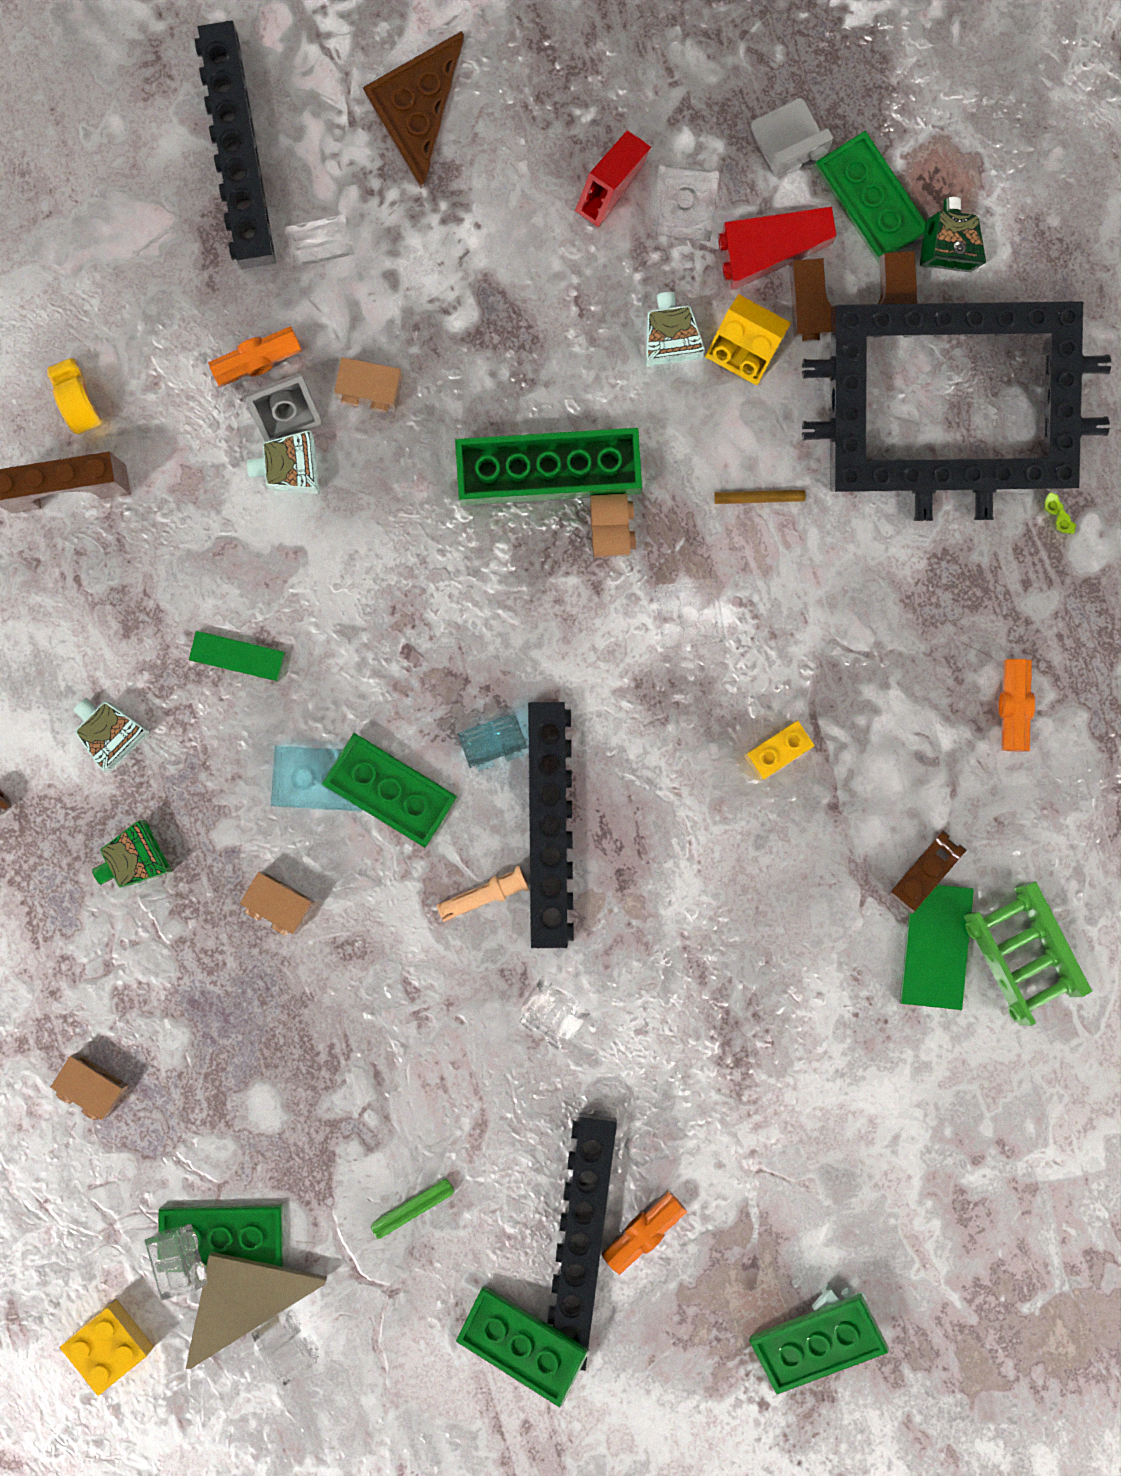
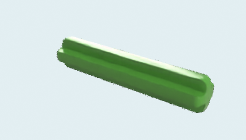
[371,1179,454,1239]

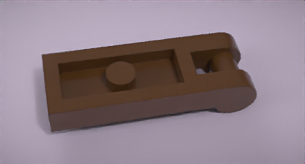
[889,830,967,914]

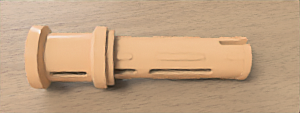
[437,865,530,922]

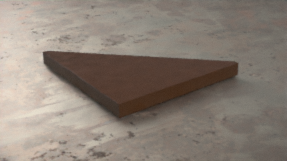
[362,31,464,189]

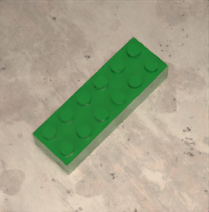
[455,428,642,506]

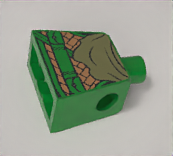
[92,820,172,888]

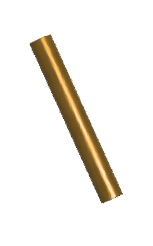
[714,490,806,504]

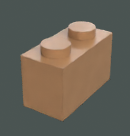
[334,357,403,413]
[240,871,315,936]
[50,1052,128,1120]

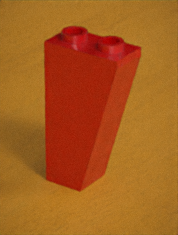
[718,206,837,290]

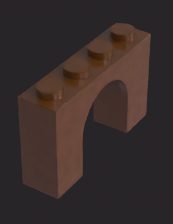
[789,251,918,342]
[0,451,131,514]

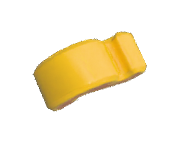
[47,358,102,435]

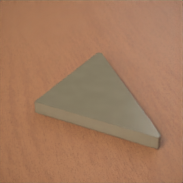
[185,1252,327,1369]

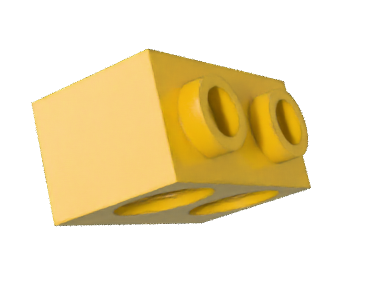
[743,720,815,781]

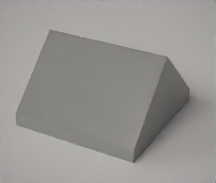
[244,373,322,442]

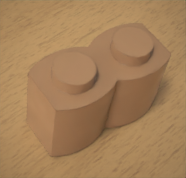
[590,494,636,559]

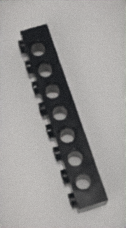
[194,20,276,269]
[528,702,574,948]
[547,1113,617,1371]

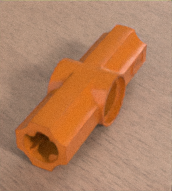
[208,326,303,388]
[998,659,1035,752]
[601,1191,687,1275]

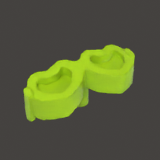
[1044,492,1076,535]

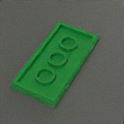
[814,130,926,264]
[321,732,457,848]
[900,885,974,1010]
[158,1205,283,1271]
[455,1285,590,1408]
[749,1293,889,1395]

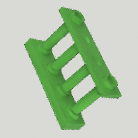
[963,881,1093,1026]

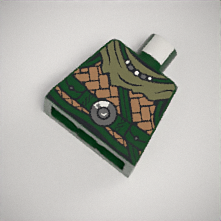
[920,197,986,273]

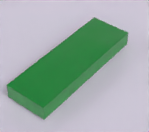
[189,631,285,682]

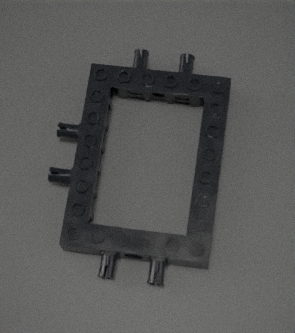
[802,301,1111,521]

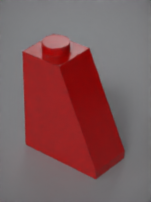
[575,130,651,228]

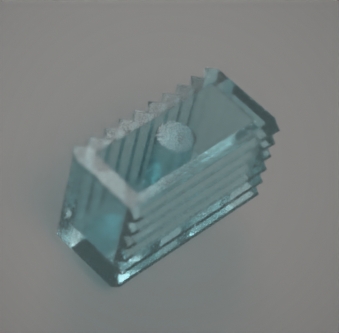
[458,713,528,772]

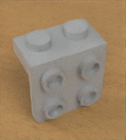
[751,98,834,177]

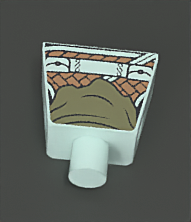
[645,292,705,367]
[247,431,319,494]
[73,698,151,772]

